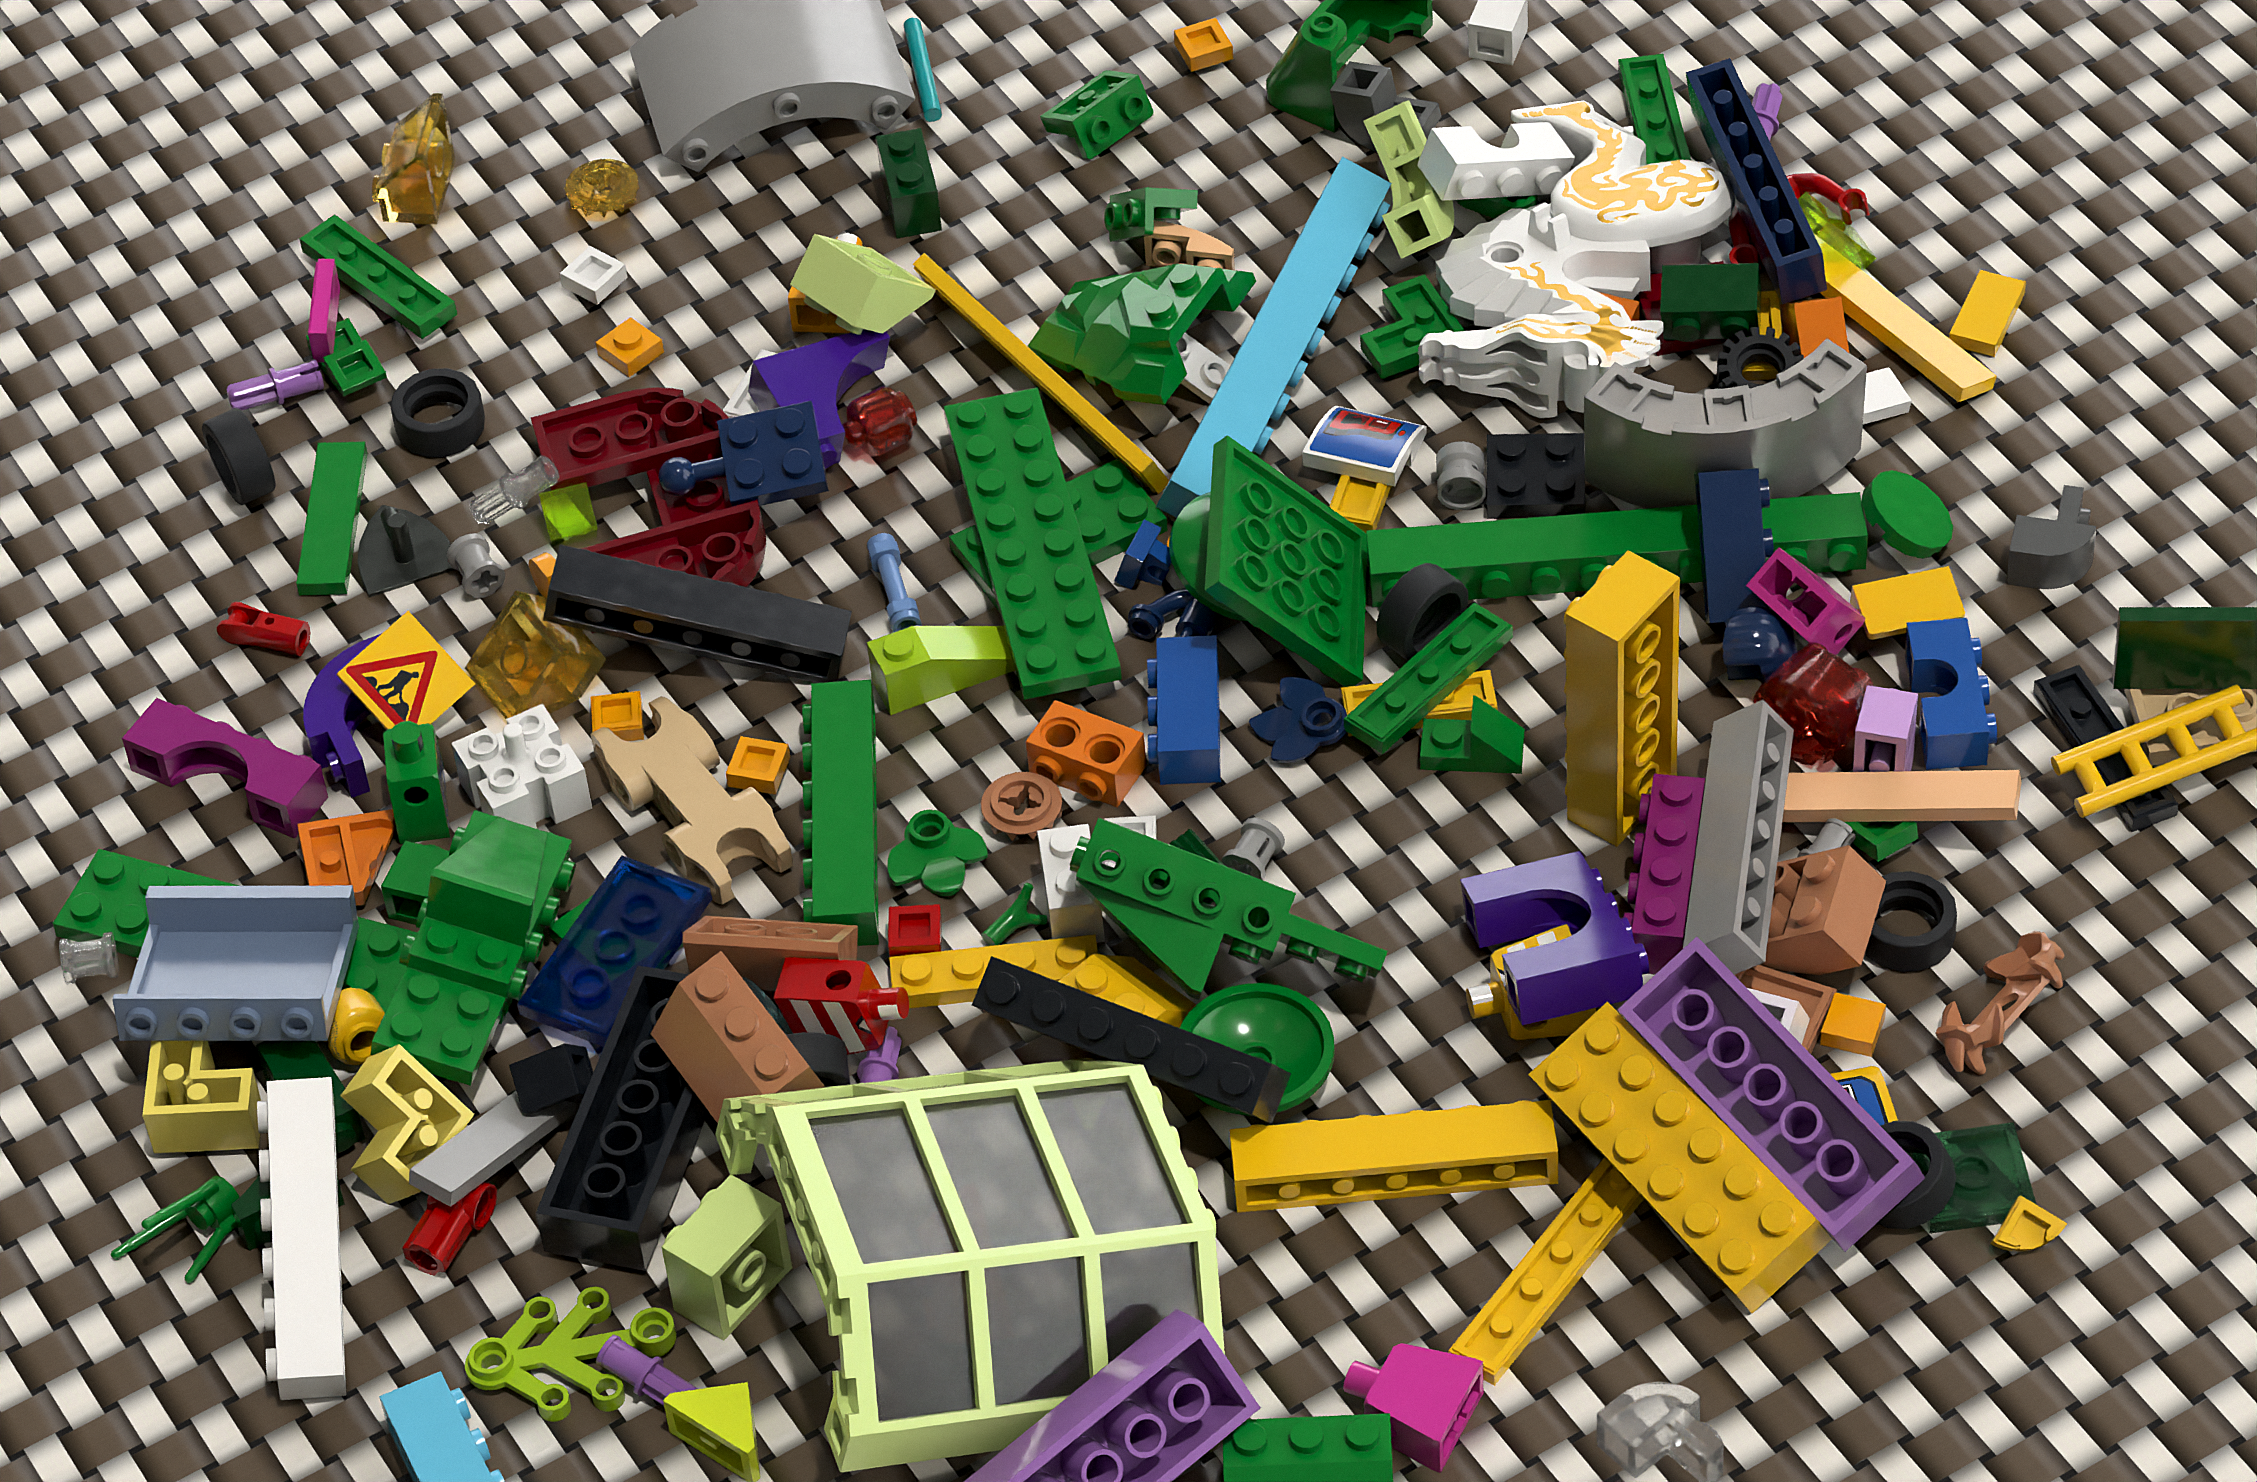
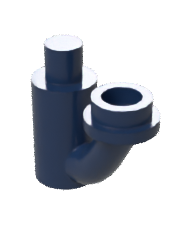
[1128,588,1221,639]

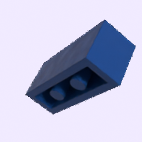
[1147,635,1221,785]

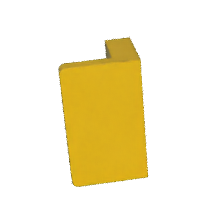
[1850,566,1965,640]

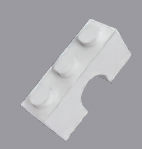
[1417,122,1575,201]

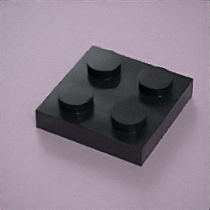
[1487,433,1585,519]

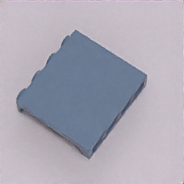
[112,885,359,1041]

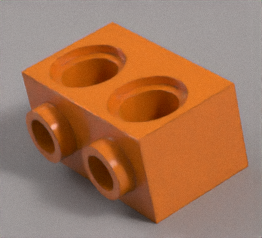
[1026,700,1147,808]

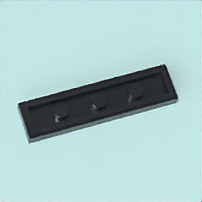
[2033,665,2179,832]

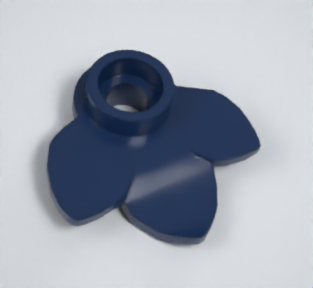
[1249,677,1347,763]

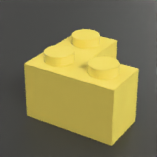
[142,1041,261,1153]
[341,1044,474,1205]

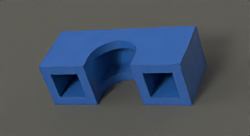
[1905,618,1997,770]

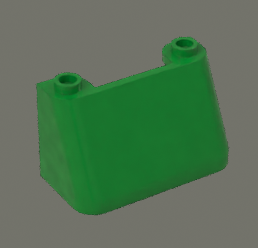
[1266,0,1433,133]

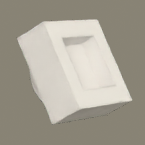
[560,246,628,305]

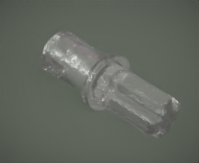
[469,456,559,523]

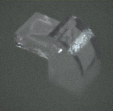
[1597,1382,1724,1482]

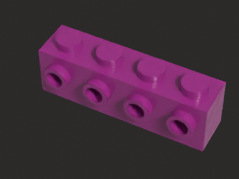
[1624,774,1705,974]

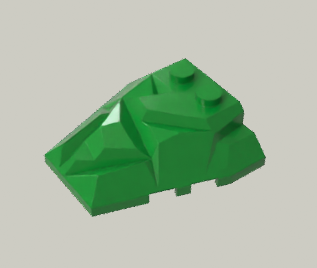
[1028,264,1256,405]

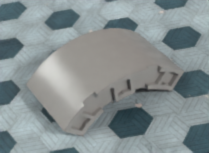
[629,0,916,173]
[1584,338,1867,509]

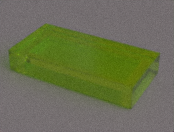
[1798,192,1877,270]

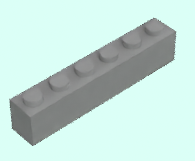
[1683,700,1794,975]

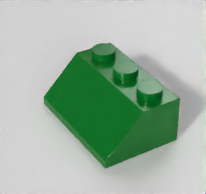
[1223,1413,1393,1482]

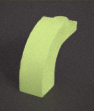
[1363,100,1454,259]

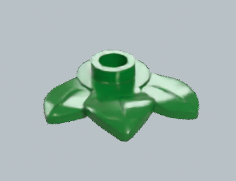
[888,809,988,896]

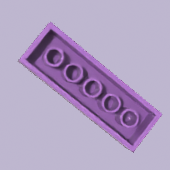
[1617,936,1925,1252]
[964,1309,1261,1482]

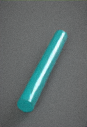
[903,18,942,122]

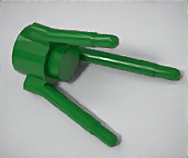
[111,1175,239,1283]

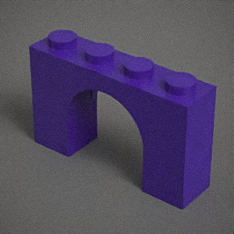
[1460,851,1649,1025]

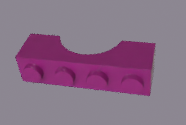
[122,698,329,839]

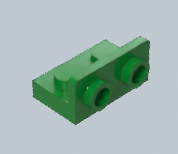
[1040,70,1154,159]
[1104,187,1198,242]

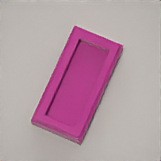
[308,259,340,362]

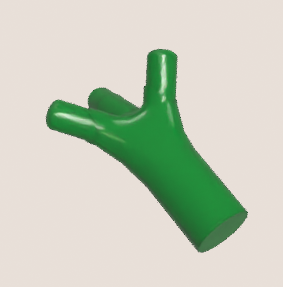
[981,883,1048,946]

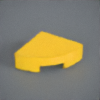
[1990,1195,2067,1252]

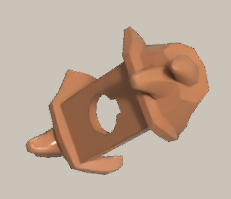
[1935,931,2064,1075]

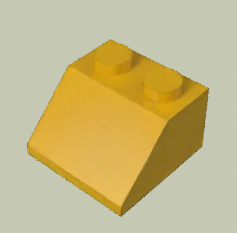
[1058,954,1196,1060]

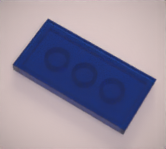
[517,855,712,1047]

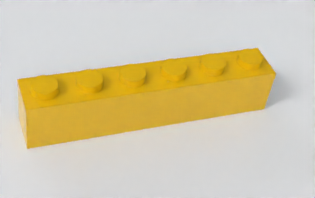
[1229,1100,1558,1213]

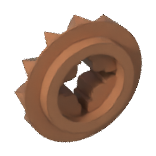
[981,772,1062,841]

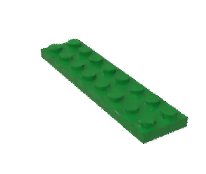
[943,387,1122,700]
[53,849,418,1012]

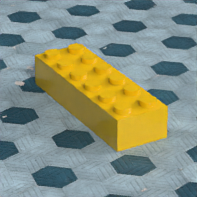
[1564,550,1680,847]
[1528,1001,1832,1313]

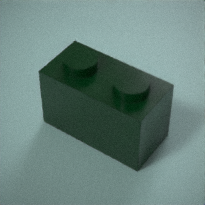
[876,128,942,239]
[1660,263,1761,342]

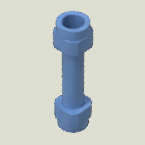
[867,533,922,633]

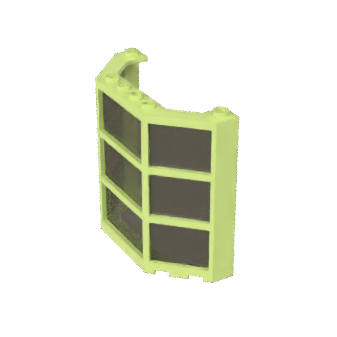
[715,1058,1225,1472]

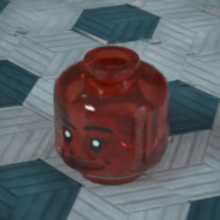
[842,386,917,458]

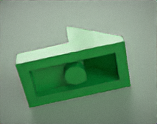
[1420,696,1525,774]

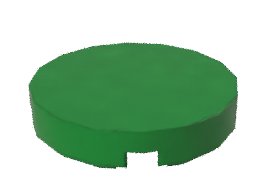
[1861,470,1953,559]

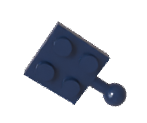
[658,400,829,507]

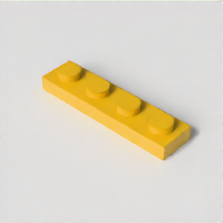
[889,934,1098,1009]

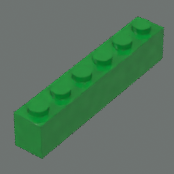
[802,679,879,946]

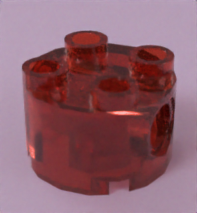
[1753,642,1873,765]

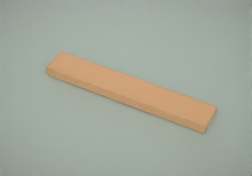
[1782,770,2022,822]

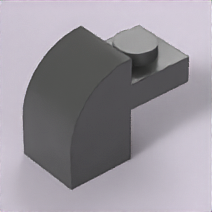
[1330,61,1442,152]
[2007,485,2096,589]

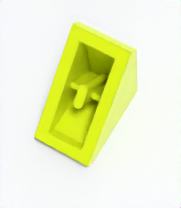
[663,1382,761,1482]

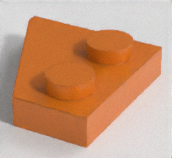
[297,809,396,906]

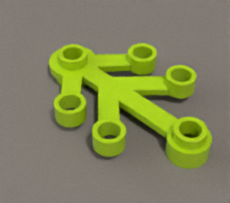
[465,1286,676,1422]

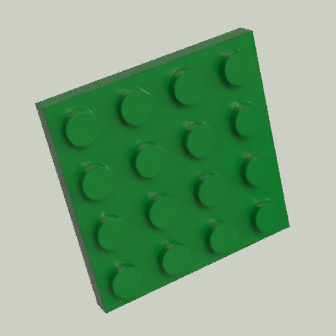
[1205,435,1367,687]

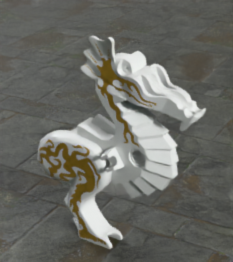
[1418,101,1735,418]

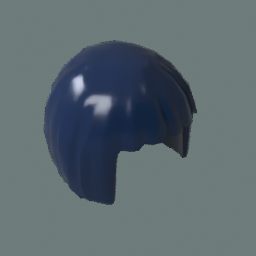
[1722,607,1797,689]

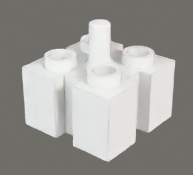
[451,704,592,829]

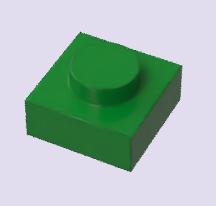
[1845,821,1918,862]

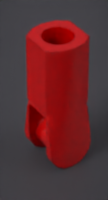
[217,602,311,656]

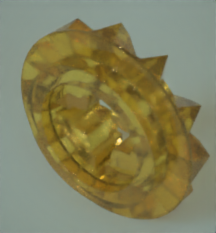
[565,159,640,218]

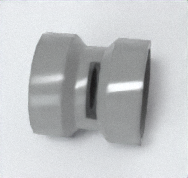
[1436,441,1486,510]

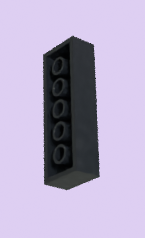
[536,965,709,1271]

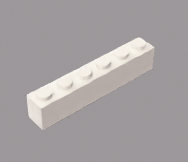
[257,1077,346,1400]

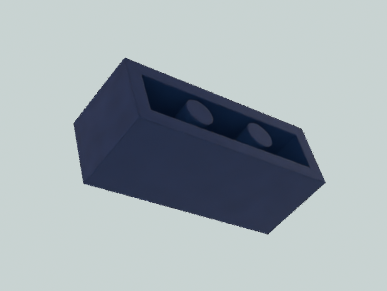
[1694,468,1774,623]

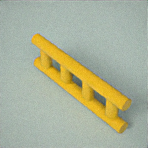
[2051,685,2257,818]

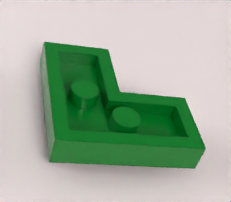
[1360,274,1465,379]

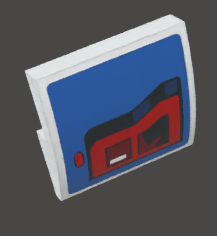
[1302,406,1427,487]

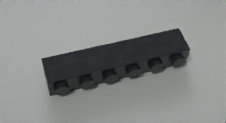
[543,545,852,683]
[972,956,1291,1124]

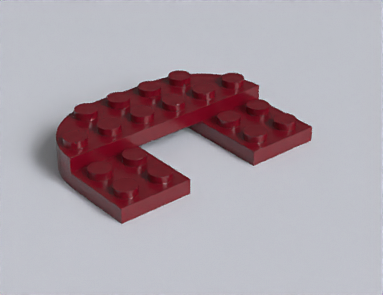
[531,387,766,634]

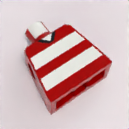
[773,957,909,1055]

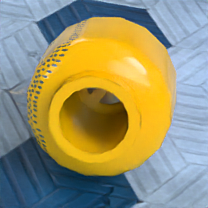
[323,988,385,1065]

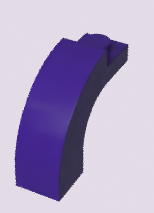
[303,633,382,798]

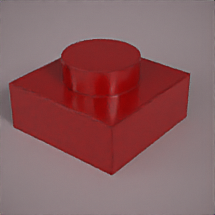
[888,904,942,957]

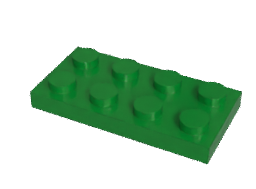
[949,459,1168,610]

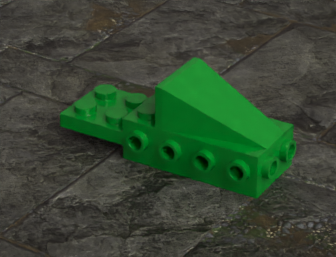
[370,810,576,1086]
[1069,817,1388,1000]

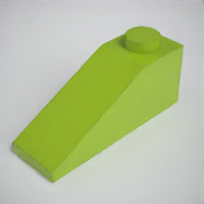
[867,626,1015,716]

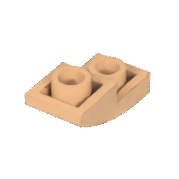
[1144,220,1235,270]

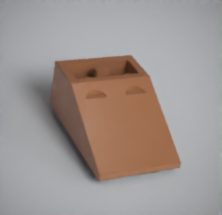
[1759,845,1886,975]

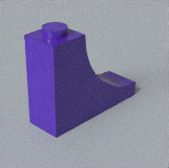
[748,329,890,469]

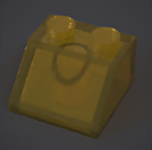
[372,93,456,224]
[465,590,606,719]

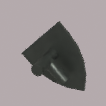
[357,505,454,598]

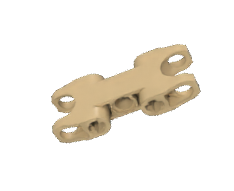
[591,696,793,904]

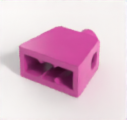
[1746,547,1865,657]
[1343,1343,1484,1473]

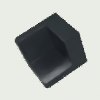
[509,1043,593,1114]

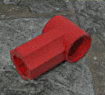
[402,1182,497,1276]

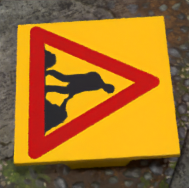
[336,611,475,730]

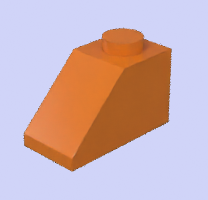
[1780,296,1849,358]

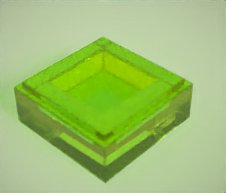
[539,482,598,542]

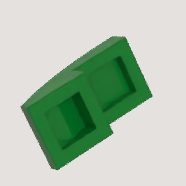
[306,318,387,396]

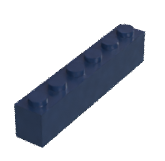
[1686,58,1827,305]

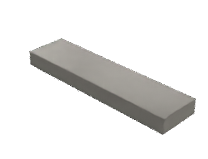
[409,1091,581,1207]

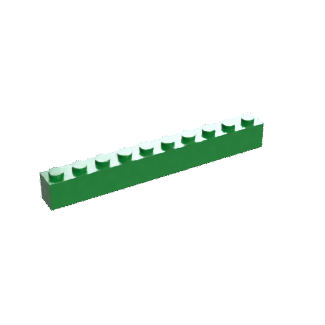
[1366,492,1868,607]

